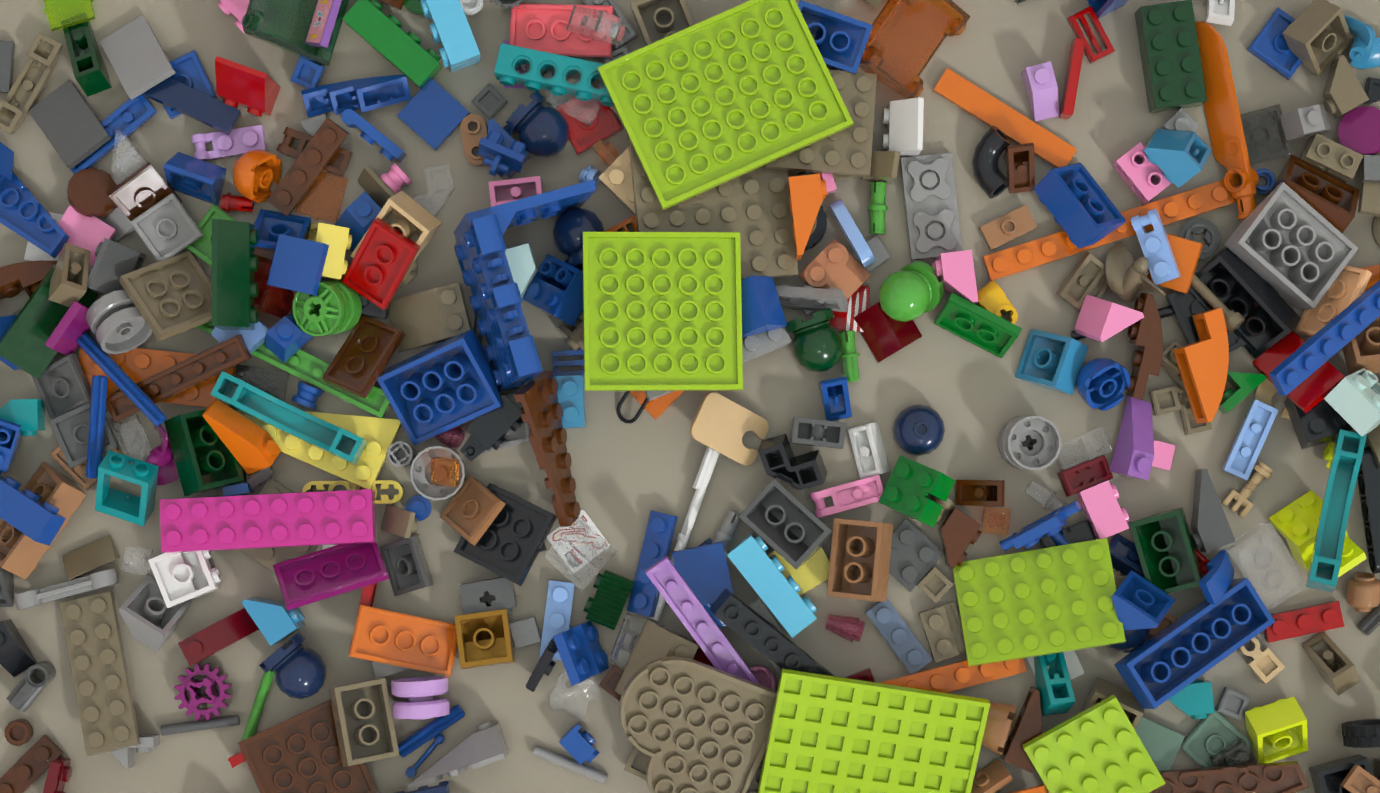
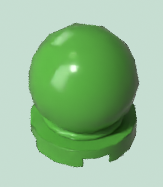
[878,261,944,322]

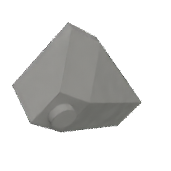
[408,720,509,791]

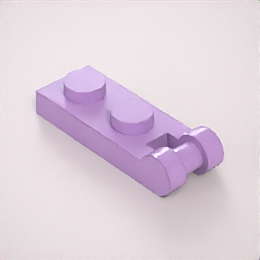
[191,125,267,161]

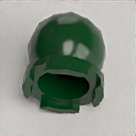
[785,308,843,372]

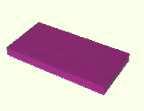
[273,543,389,611]

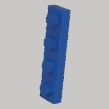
[60,95,158,174]
[627,510,678,617]

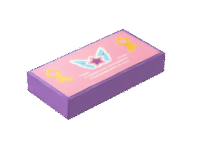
[305,0,342,48]

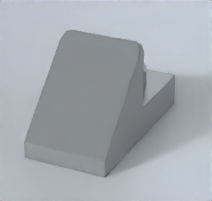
[110,734,160,769]

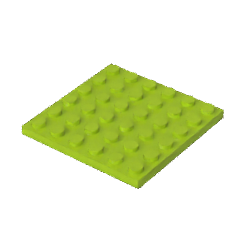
[582,232,743,391]

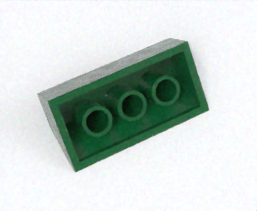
[212,219,259,330]

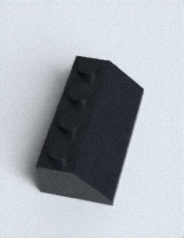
[1195,247,1301,358]

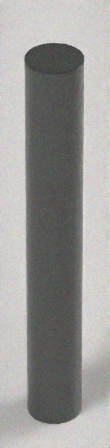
[160,715,240,736]

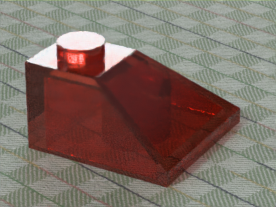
[254,254,294,318]

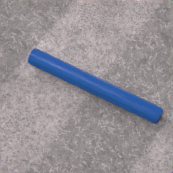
[77,333,166,426]

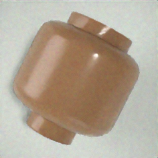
[1346,572,1380,612]

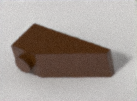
[1000,687,1042,773]

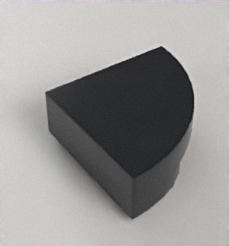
[1362,77,1380,104]

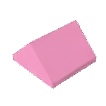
[1074,294,1144,342]

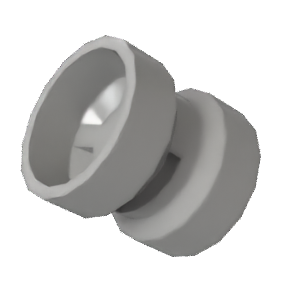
[387,441,416,467]

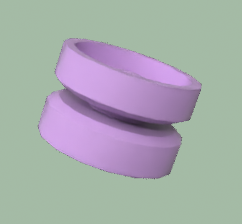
[391,676,450,720]

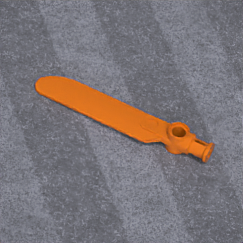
[1195,21,1259,220]

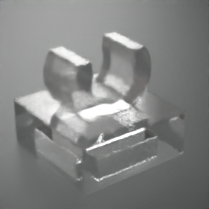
[121,545,154,576]

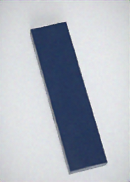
[141,78,241,135]

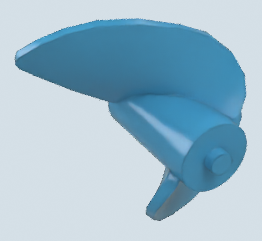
[1344,15,1380,69]

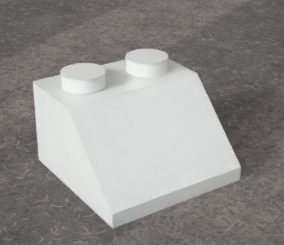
[882,97,924,157]

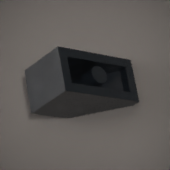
[0,619,37,677]

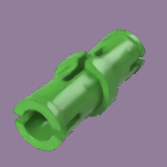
[868,182,888,234]

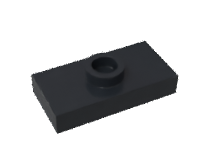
[525,638,558,692]

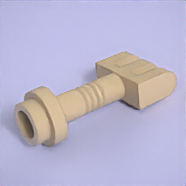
[1221,461,1273,519]

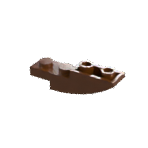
[0,260,58,300]
[1125,293,1163,400]

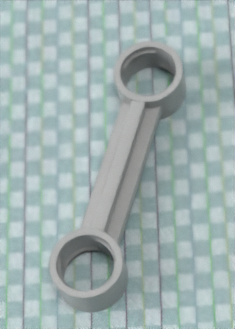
[14,568,119,610]

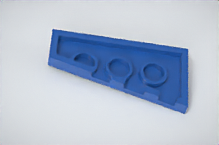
[0,171,70,258]

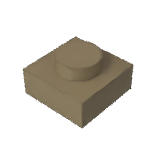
[916,567,953,603]

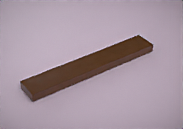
[106,334,252,423]

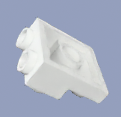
[148,551,222,608]

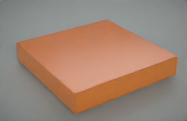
[1147,229,1203,294]

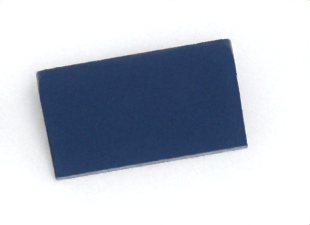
[1109,533,1145,579]

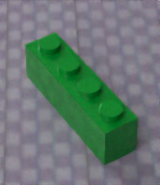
[342,0,442,89]

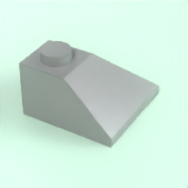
[119,575,192,653]

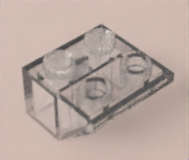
[544,517,618,591]

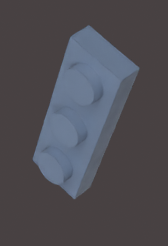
[865,599,933,674]

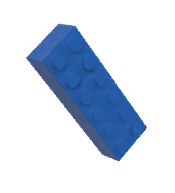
[1114,578,1275,709]

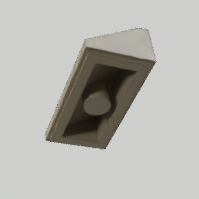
[358,166,395,208]
[62,535,120,580]

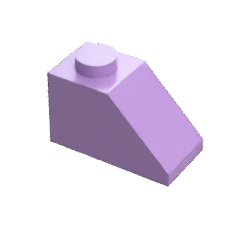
[1021,61,1060,122]

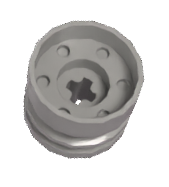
[998,416,1061,470]
[410,445,466,501]

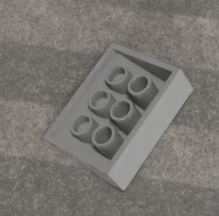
[1224,182,1358,310]

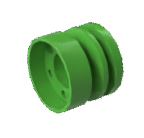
[293,280,362,336]

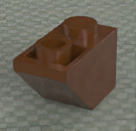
[938,508,981,568]

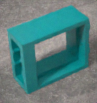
[95,450,159,526]

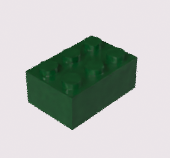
[164,409,244,496]

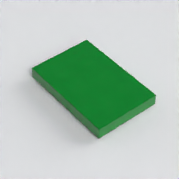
[933,293,1022,358]

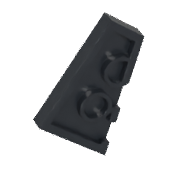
[1165,286,1246,352]

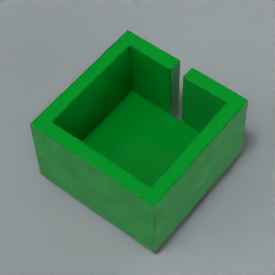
[879,455,955,528]

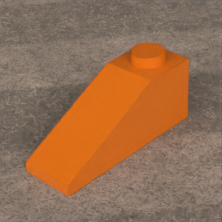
[202,399,281,475]

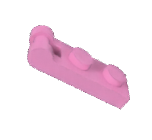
[809,475,884,518]

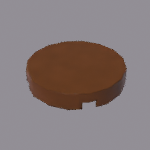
[67,168,118,217]

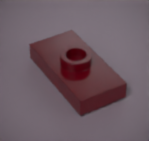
[1057,454,1113,497]

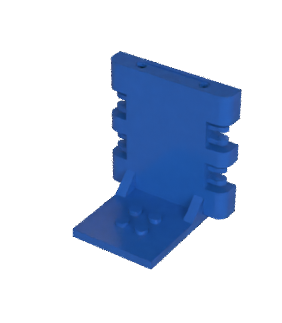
[454,180,597,393]

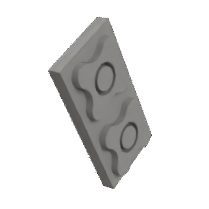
[900,152,962,260]

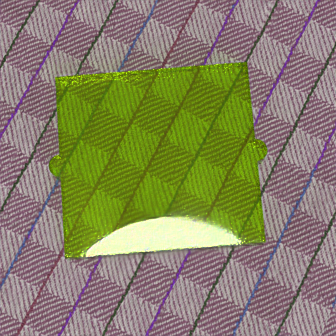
[44,0,96,31]

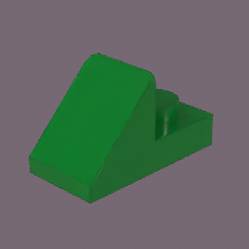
[1218,372,1266,413]

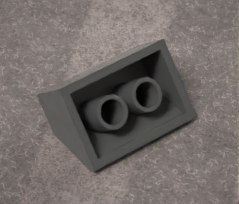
[738,479,832,570]

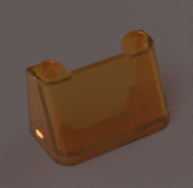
[859,0,971,99]

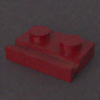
[43,757,72,793]

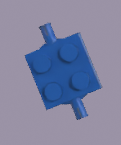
[1000,500,1081,551]

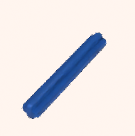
[86,375,108,479]

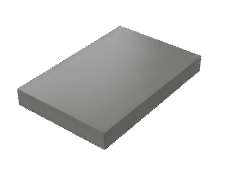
[99,15,176,100]

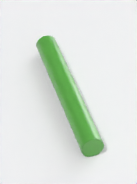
[241,670,275,741]

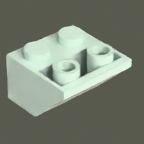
[505,243,538,301]
[1324,368,1380,437]

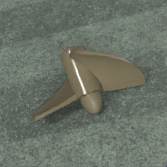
[1105,242,1166,302]

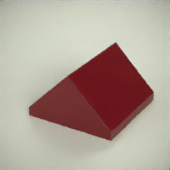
[853,302,922,363]

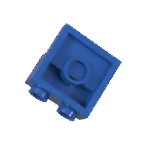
[553,620,609,686]

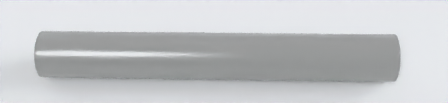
[532,745,608,784]

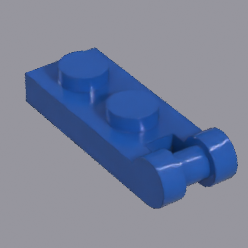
[341,109,407,163]

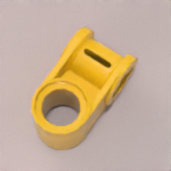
[977,280,1018,324]

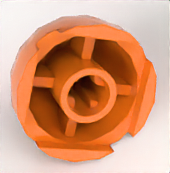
[233,149,282,203]

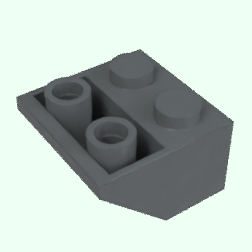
[87,238,146,294]

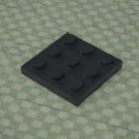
[454,483,557,586]

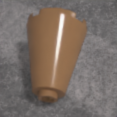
[981,702,1018,755]

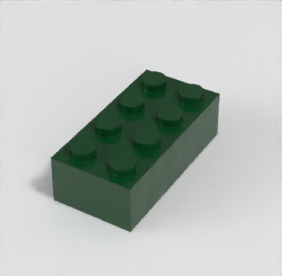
[1134,0,1207,113]

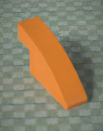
[1173,307,1229,424]

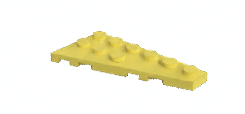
[237,410,402,489]

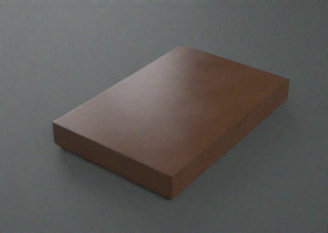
[322,314,406,399]

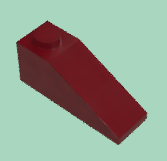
[178,608,259,666]

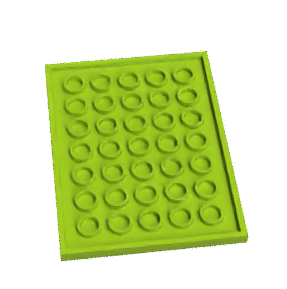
[597,0,854,210]

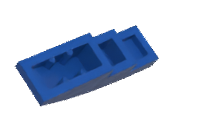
[301,74,411,118]

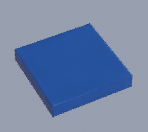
[1247,7,1302,80]
[164,50,218,119]
[397,78,470,151]
[267,234,329,296]

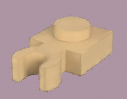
[1238,637,1285,684]

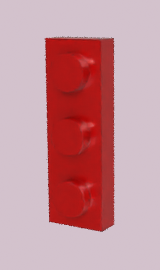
[1264,601,1345,643]

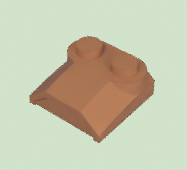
[798,239,871,312]

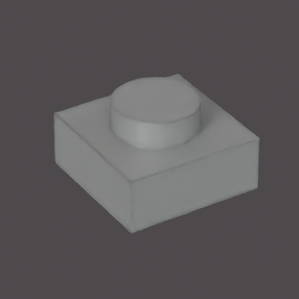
[1162,108,1199,132]

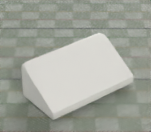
[847,422,890,479]

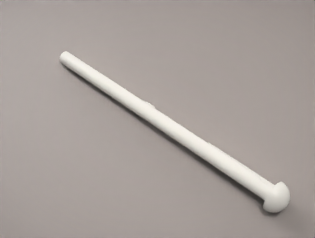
[650,447,720,621]

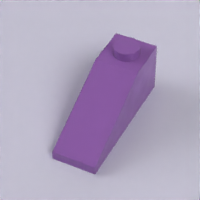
[1109,396,1154,480]

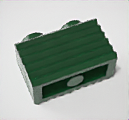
[583,570,634,630]

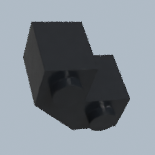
[758,434,827,490]

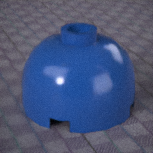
[1077,358,1130,411]

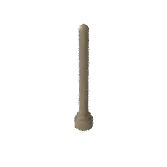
[1191,274,1245,333]

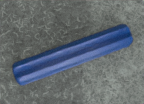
[398,705,465,758]

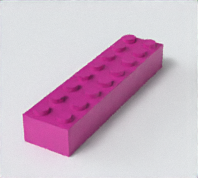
[160,489,376,553]

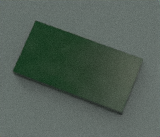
[0,265,99,379]

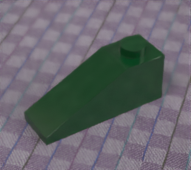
[61,14,112,97]

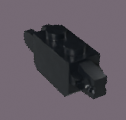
[460,388,524,461]

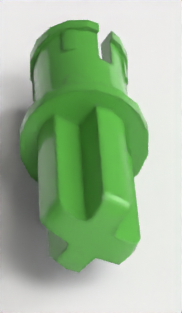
[839,331,860,383]

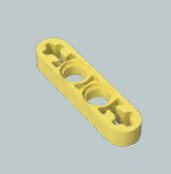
[302,480,404,504]

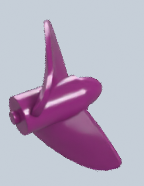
[146,425,179,485]

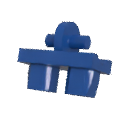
[477,130,526,176]

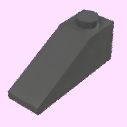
[1191,469,1235,553]

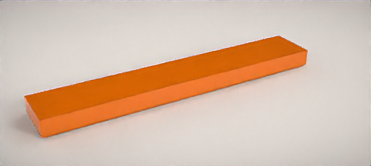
[933,68,1078,168]

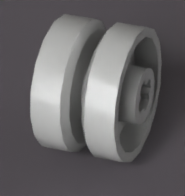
[85,289,152,355]

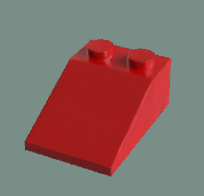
[215,56,281,117]

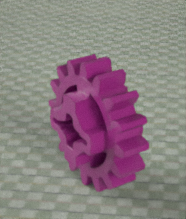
[174,663,232,720]

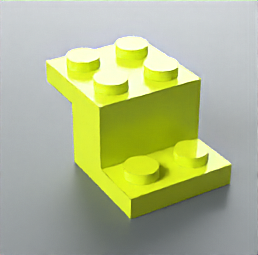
[1269,490,1367,577]

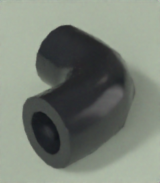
[972,126,1011,199]

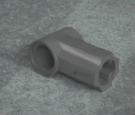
[6,661,56,712]

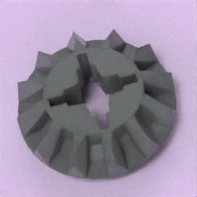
[1179,218,1220,260]

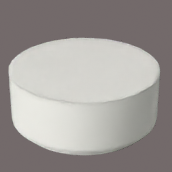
[460,0,484,16]

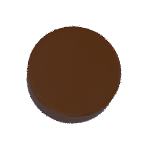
[5,719,33,746]

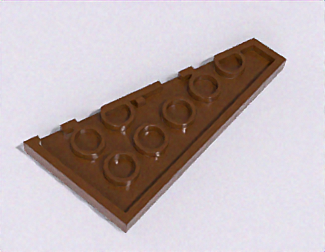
[514,370,580,527]
[1149,761,1309,793]

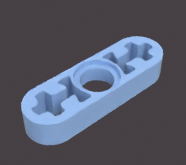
[829,199,876,268]

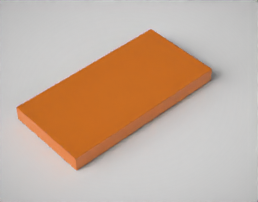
[348,604,458,677]

